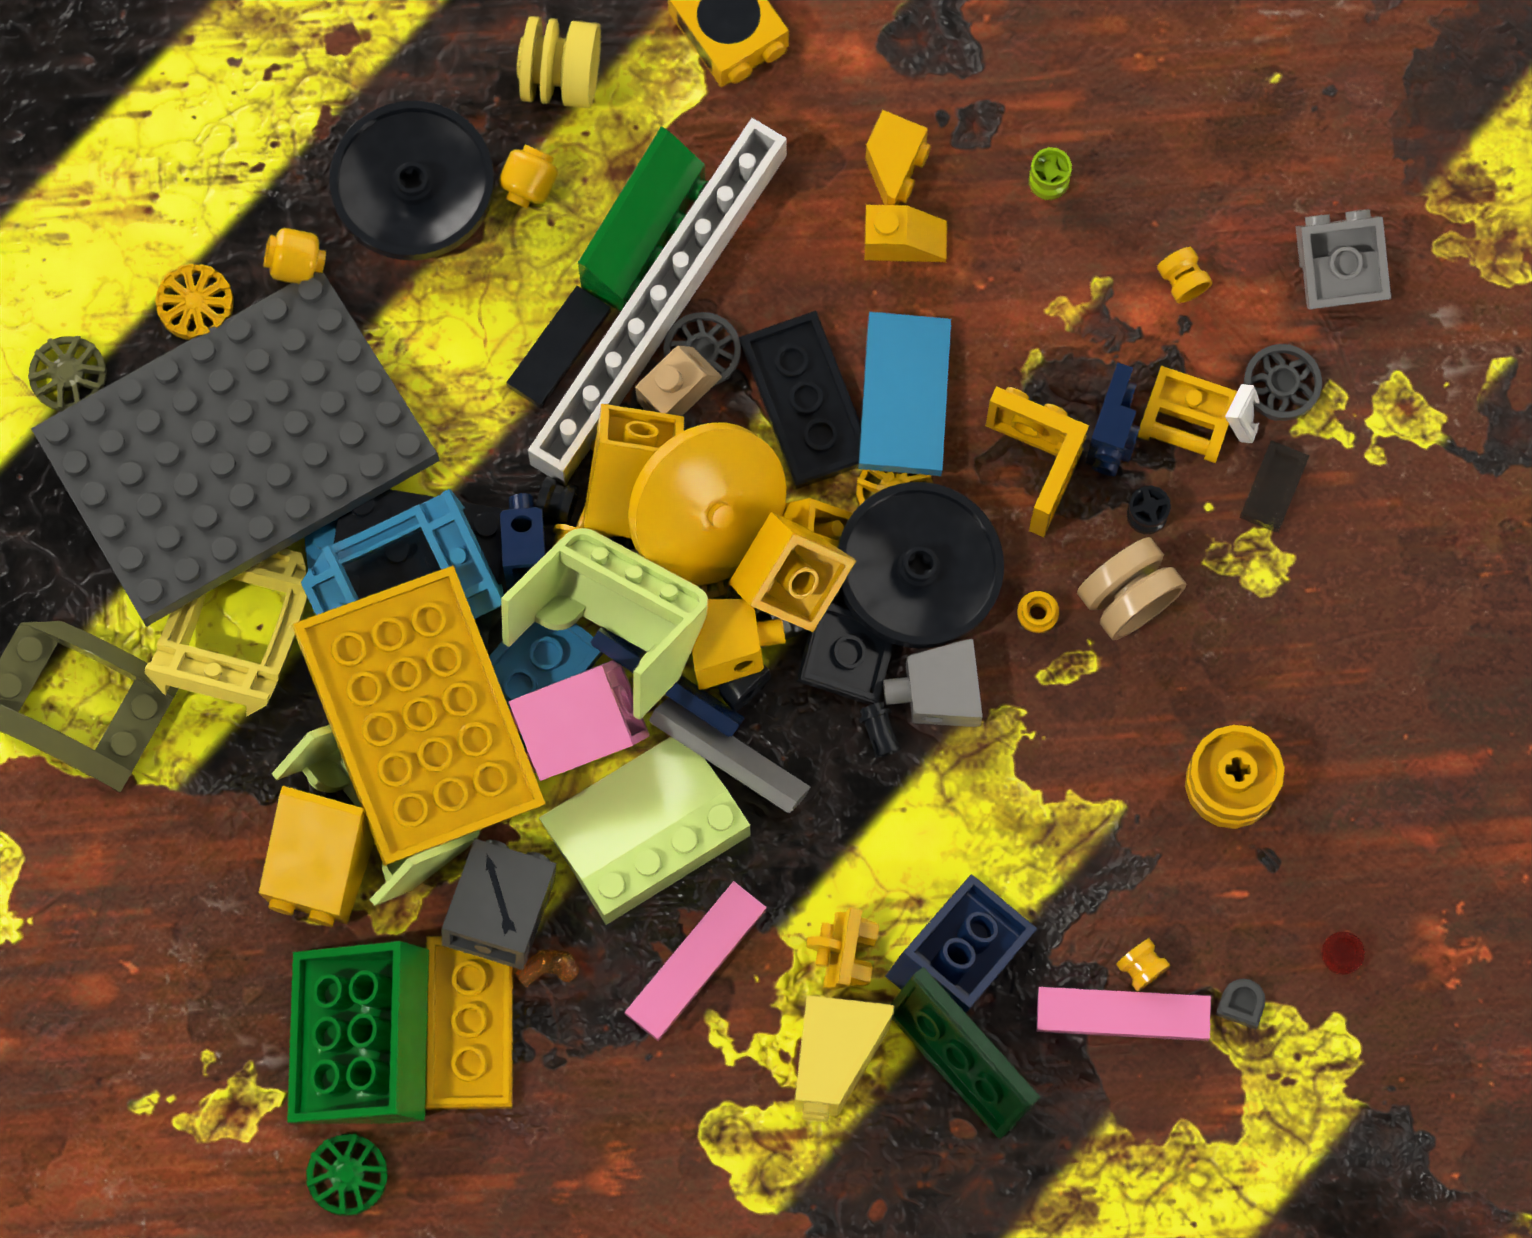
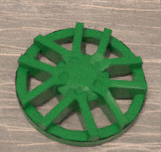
[306,1134,388,1216]

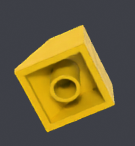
[728,512,856,632]

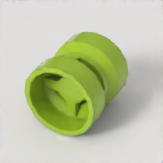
[1029,147,1072,200]

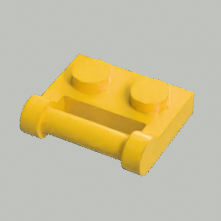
[1137,366,1238,463]

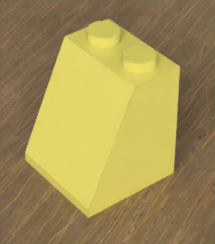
[795,995,894,1122]

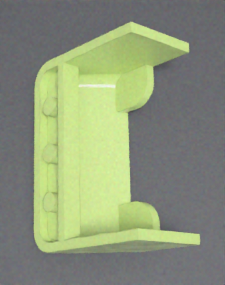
[501,528,708,720]
[272,724,479,906]

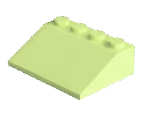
[539,737,750,925]

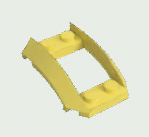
[145,549,308,717]

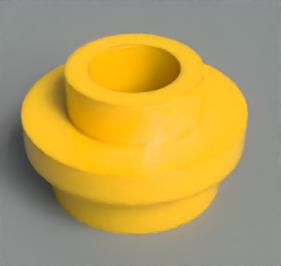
[1017,591,1059,633]

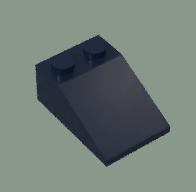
[885,874,1037,1014]

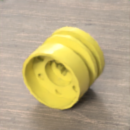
[517,16,601,109]

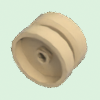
[1077,537,1187,640]

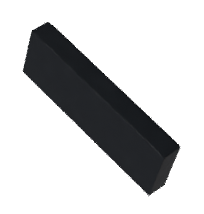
[506,286,611,409]

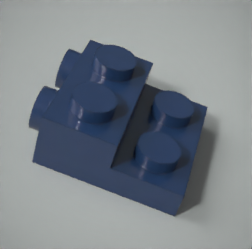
[1085,362,1140,476]

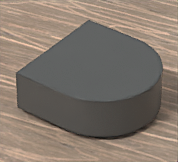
[1215,979,1265,1030]

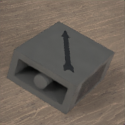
[442,839,556,970]

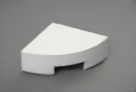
[1225,384,1259,443]

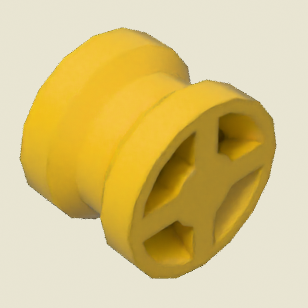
[1116,938,1171,992]

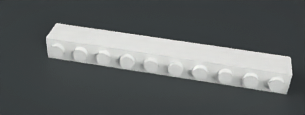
[528,118,787,486]

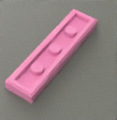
[625,881,767,1041]
[1036,987,1211,1041]

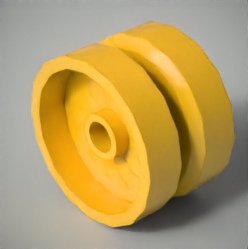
[1185,725,1285,829]

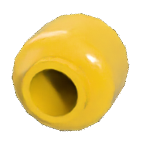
[498,145,558,209]
[263,228,326,284]

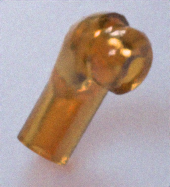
[513,949,579,988]

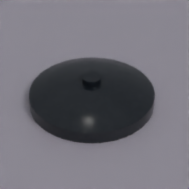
[329,101,495,260]
[837,482,1004,649]

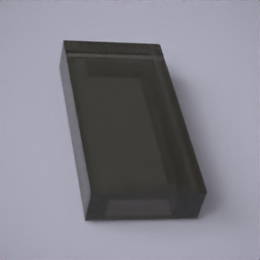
[1239,440,1310,533]

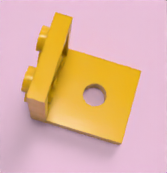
[985,386,1089,537]

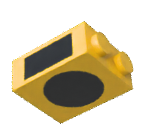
[668,0,789,88]

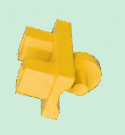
[806,907,879,990]

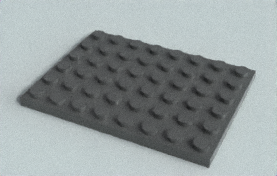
[31,272,440,627]

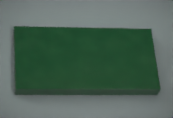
[890,967,1041,1140]

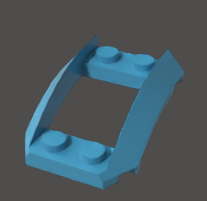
[301,489,504,619]

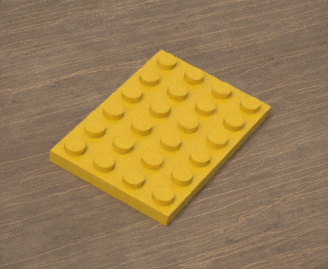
[292,565,546,866]

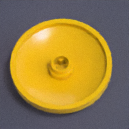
[628,422,786,586]

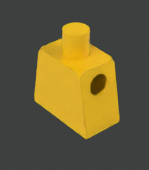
[692,599,786,690]

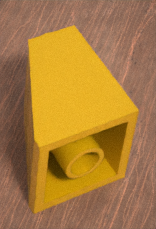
[583,404,684,538]
[259,786,375,927]

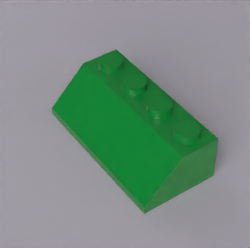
[578,126,708,311]

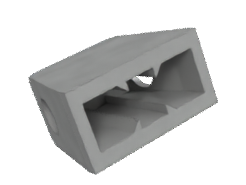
[883,639,983,727]

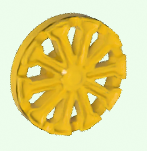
[155,263,234,340]

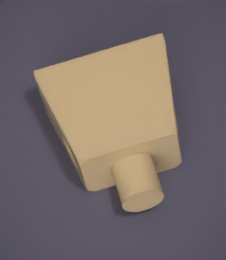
[635,345,722,416]

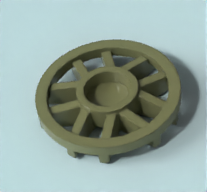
[28,336,107,411]

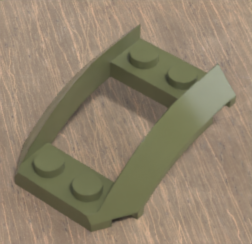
[0,621,179,793]

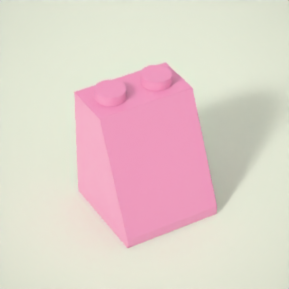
[508,660,650,781]

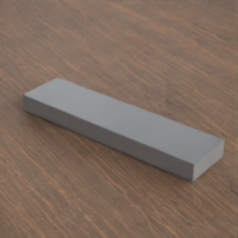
[649,697,811,813]

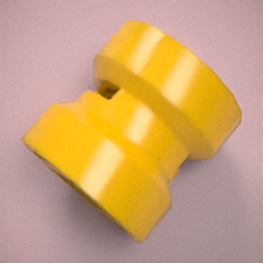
[1157,247,1213,304]

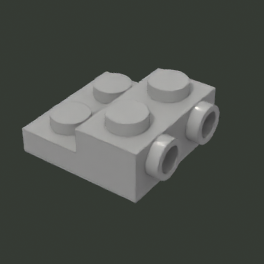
[1296,209,1391,309]

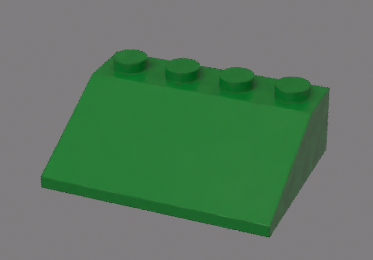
[287,941,429,1124]

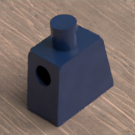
[500,493,547,592]

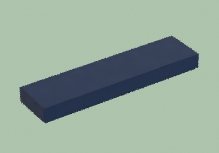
[590,627,745,737]

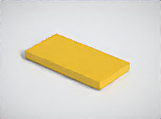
[425,936,513,1109]

